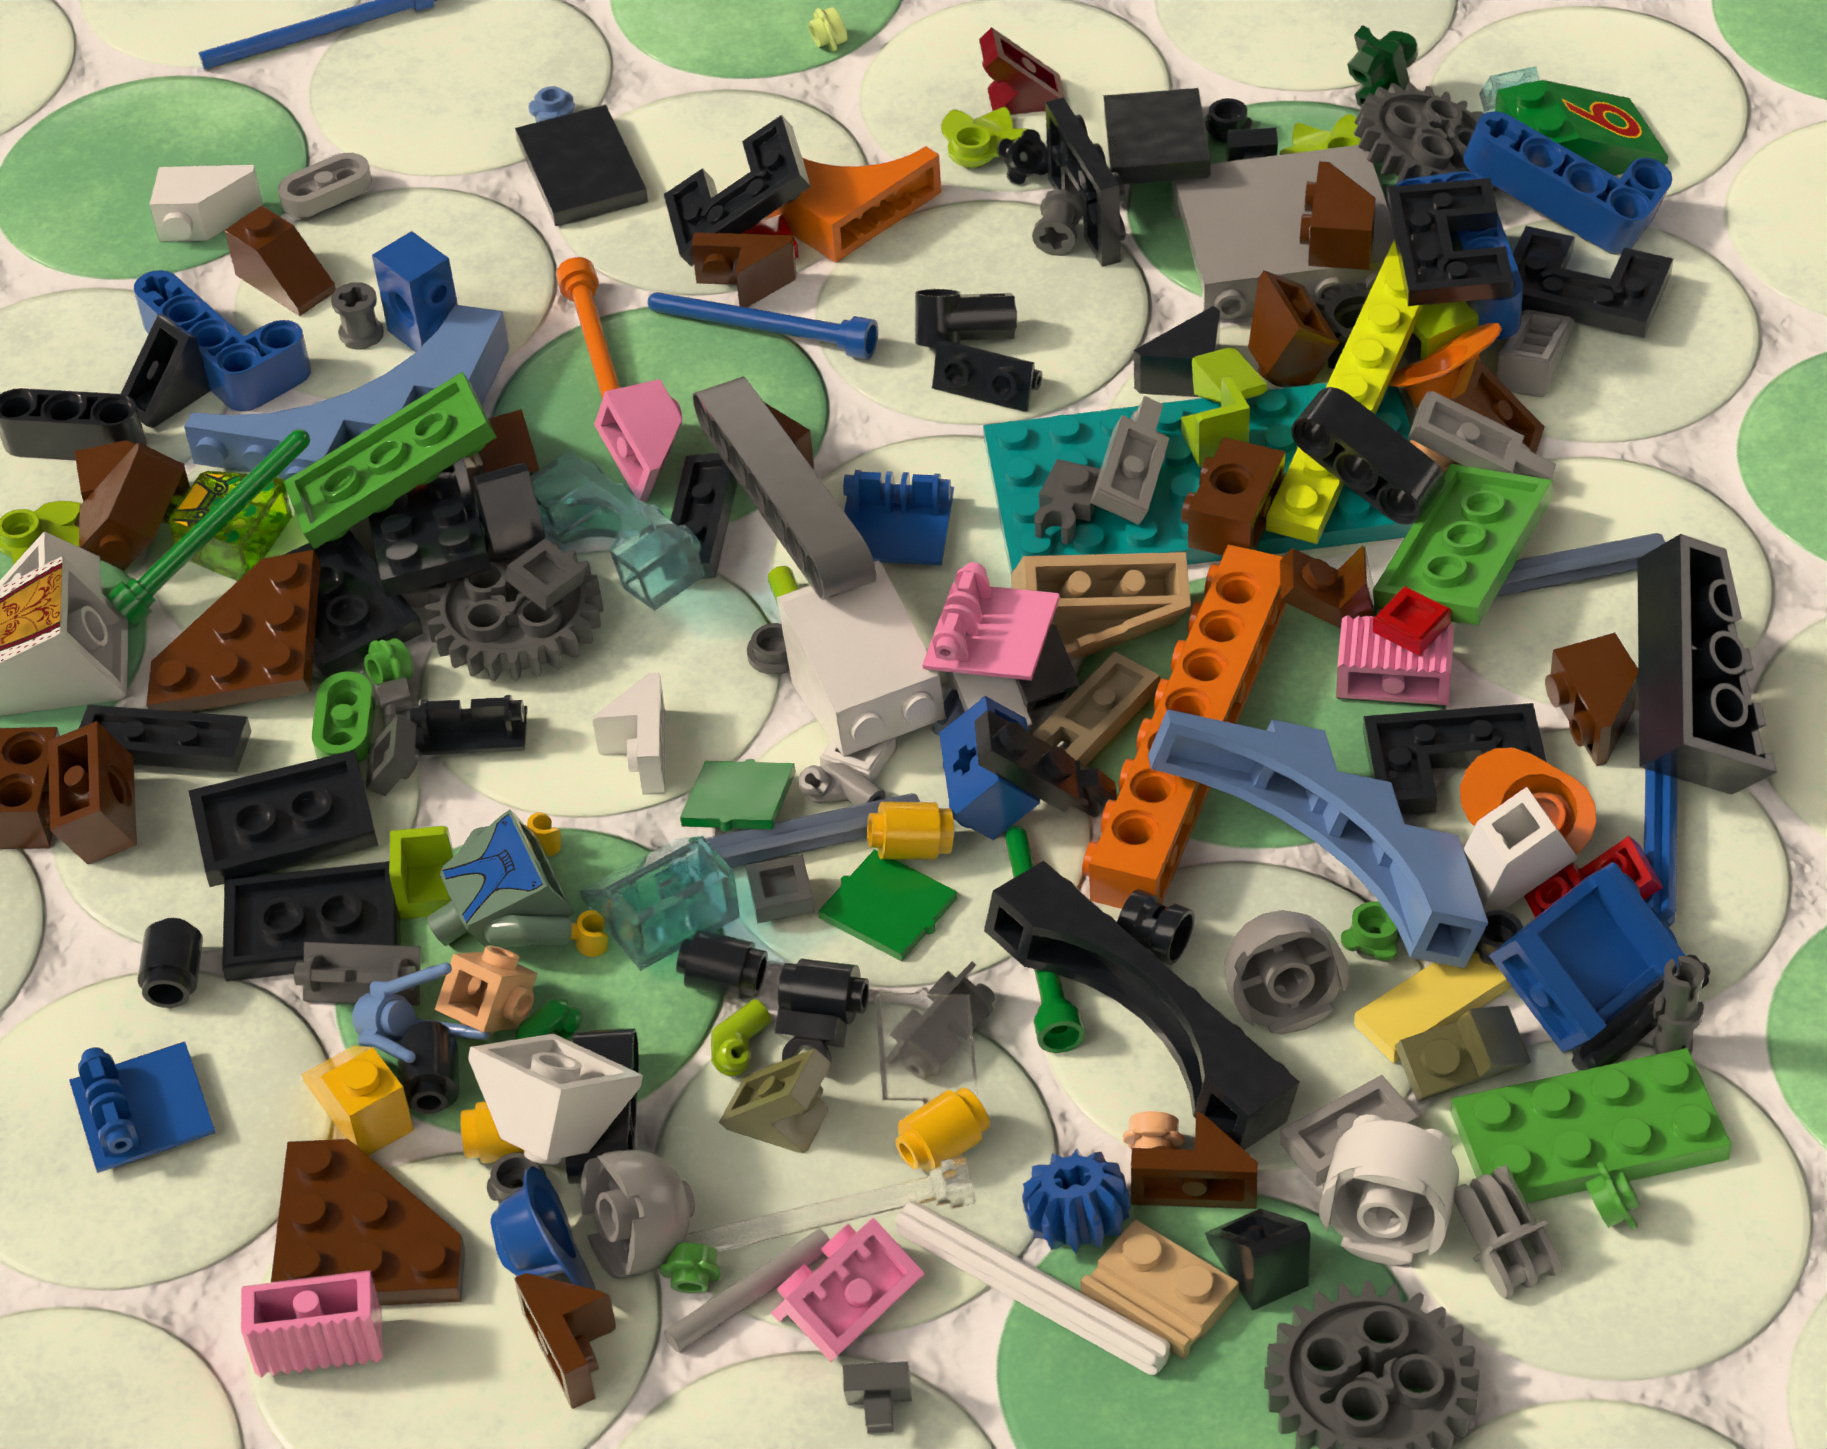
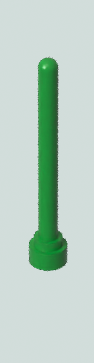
[106,429,310,627]
[1005,826,1085,1053]

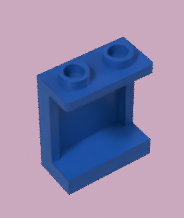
[1489,863,1685,1053]

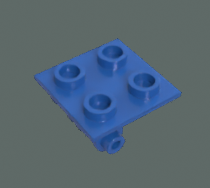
[843,470,954,566]
[69,1041,215,1173]

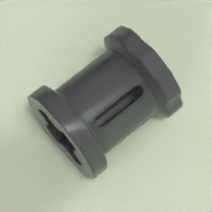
[1032,189,1083,255]
[331,282,384,350]

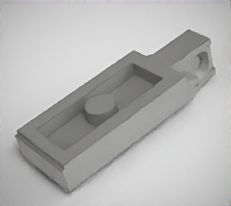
[1408,390,1556,479]
[1090,395,1170,525]

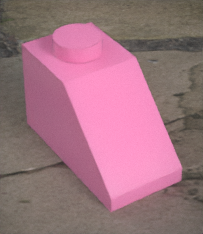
[594,379,683,503]

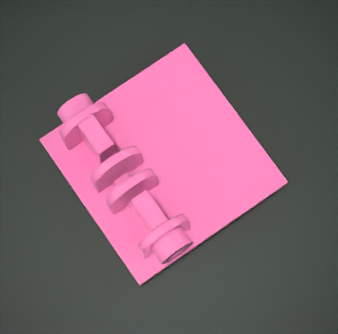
[922,562,1060,681]

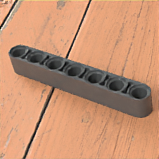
[693,376,876,600]

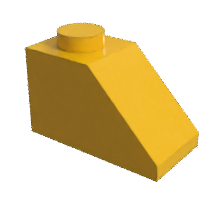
[301,1045,414,1156]

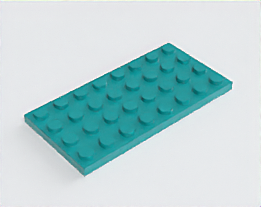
[983,383,1413,575]

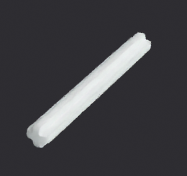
[895,1201,1171,1375]

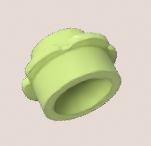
[808,6,848,52]

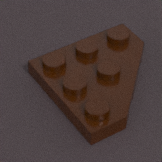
[146,550,321,712]
[271,1139,465,1306]

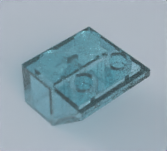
[580,836,740,971]

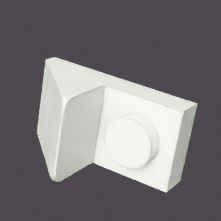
[593,673,666,795]

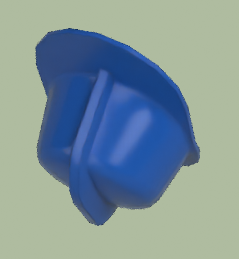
[490,1166,596,1290]

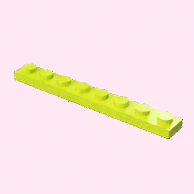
[1266,239,1424,544]

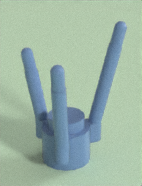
[352,962,490,1063]

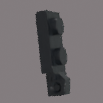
[975,710,1117,818]

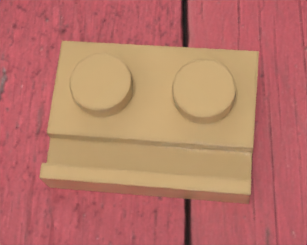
[1080,1219,1239,1359]

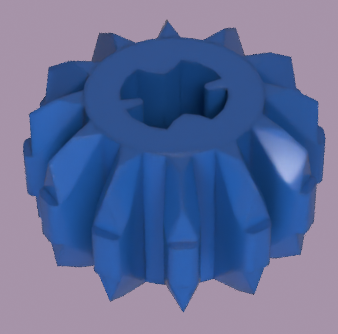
[1022,1148,1131,1254]

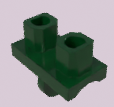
[1347,25,1418,107]

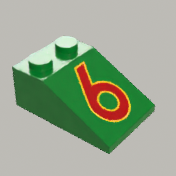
[1495,80,1668,176]

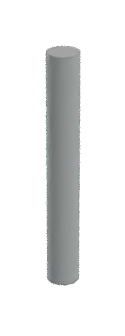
[664,1229,830,1352]

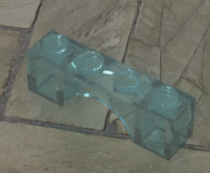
[530,450,705,611]

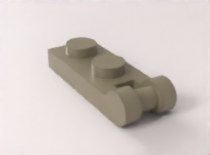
[1032,651,1160,769]

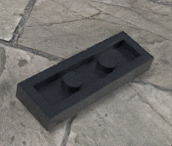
[659,452,738,583]
[79,705,252,773]

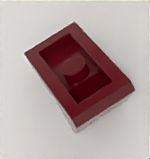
[979,27,1066,115]

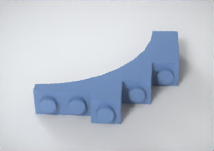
[184,304,509,493]
[1148,709,1488,968]

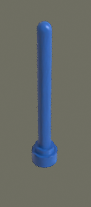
[647,292,878,360]

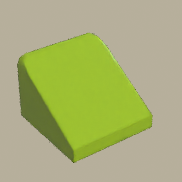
[1192,347,1267,403]

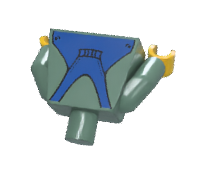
[426,809,609,957]

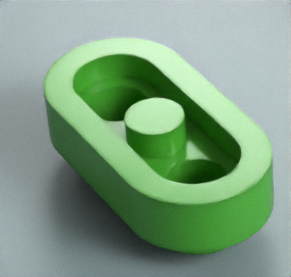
[312,671,376,763]

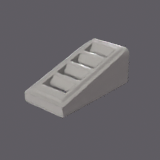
[1497,309,1574,397]

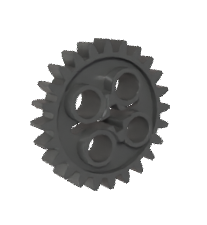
[1354,83,1498,192]
[425,542,603,681]
[1264,1281,1480,1449]

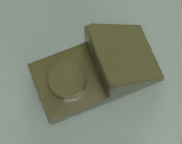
[1395,1006,1531,1102]
[719,1048,832,1153]

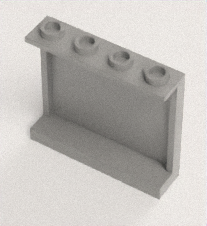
[1172,145,1395,320]

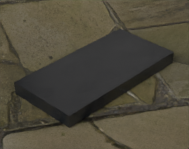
[1103,88,1211,185]

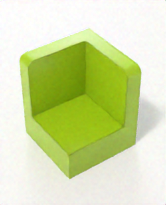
[1413,301,1479,360]
[1181,376,1250,467]
[389,826,454,919]

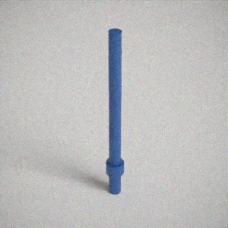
[198,0,439,70]

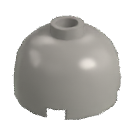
[1224,910,1349,1034]
[580,1150,695,1278]

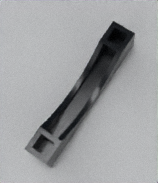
[984,861,1300,1150]

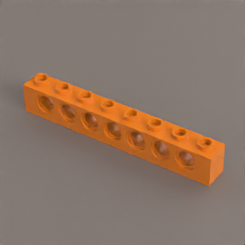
[1082,545,1287,909]

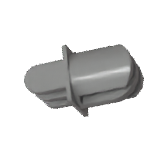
[1454,1165,1561,1298]

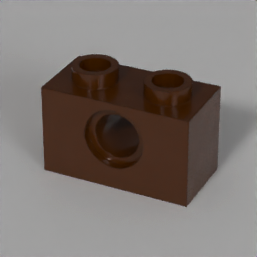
[1181,437,1285,556]
[48,721,137,864]

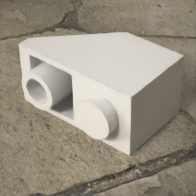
[1463,787,1578,913]

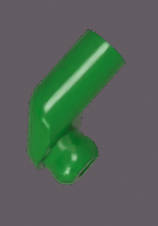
[514,998,583,1040]

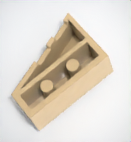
[1011,552,1191,662]

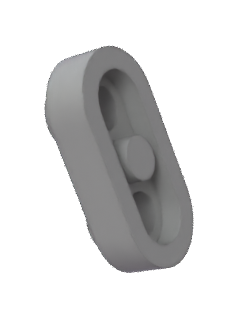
[278,153,372,218]

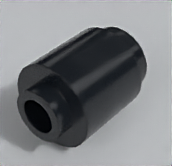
[137,918,203,1008]
[676,929,768,1000]
[778,958,869,1024]
[398,1021,459,1114]

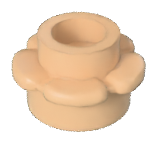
[1123,1111,1184,1149]

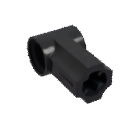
[915,289,1017,347]

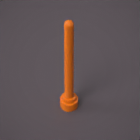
[556,257,620,399]

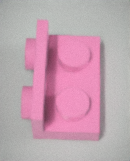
[771,1217,925,1362]

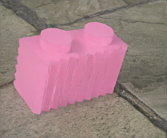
[1336,615,1454,705]
[241,1270,383,1378]

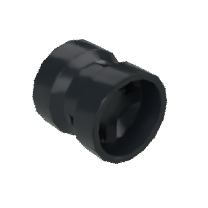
[1117,888,1195,965]

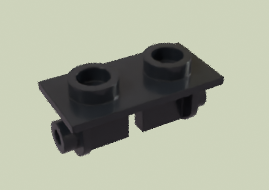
[932,339,1043,412]
[410,695,528,756]

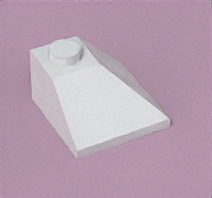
[468,1034,643,1164]

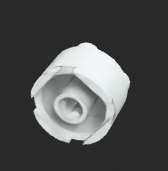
[1319,1114,1459,1265]

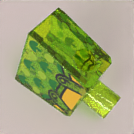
[161,470,293,581]

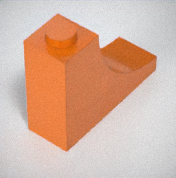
[766,146,941,263]

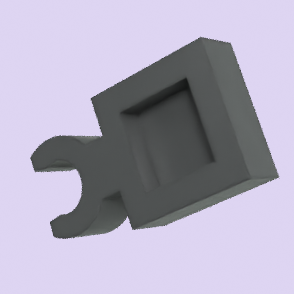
[1034,459,1101,545]

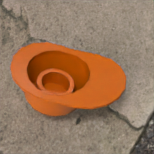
[1389,323,1502,411]
[1460,748,1597,855]

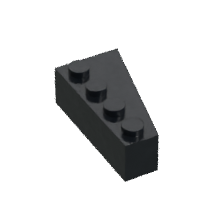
[1637,534,1777,795]

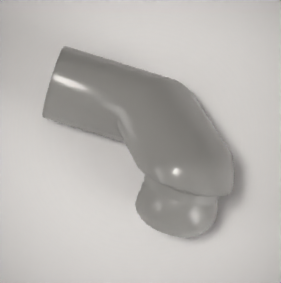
[798,763,885,805]

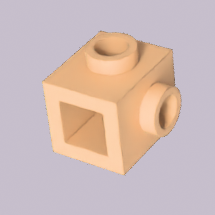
[435,945,538,1037]

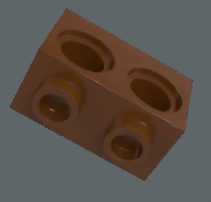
[0,727,60,849]

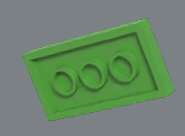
[284,372,496,549]
[1373,464,1554,626]
[1451,1048,1732,1203]

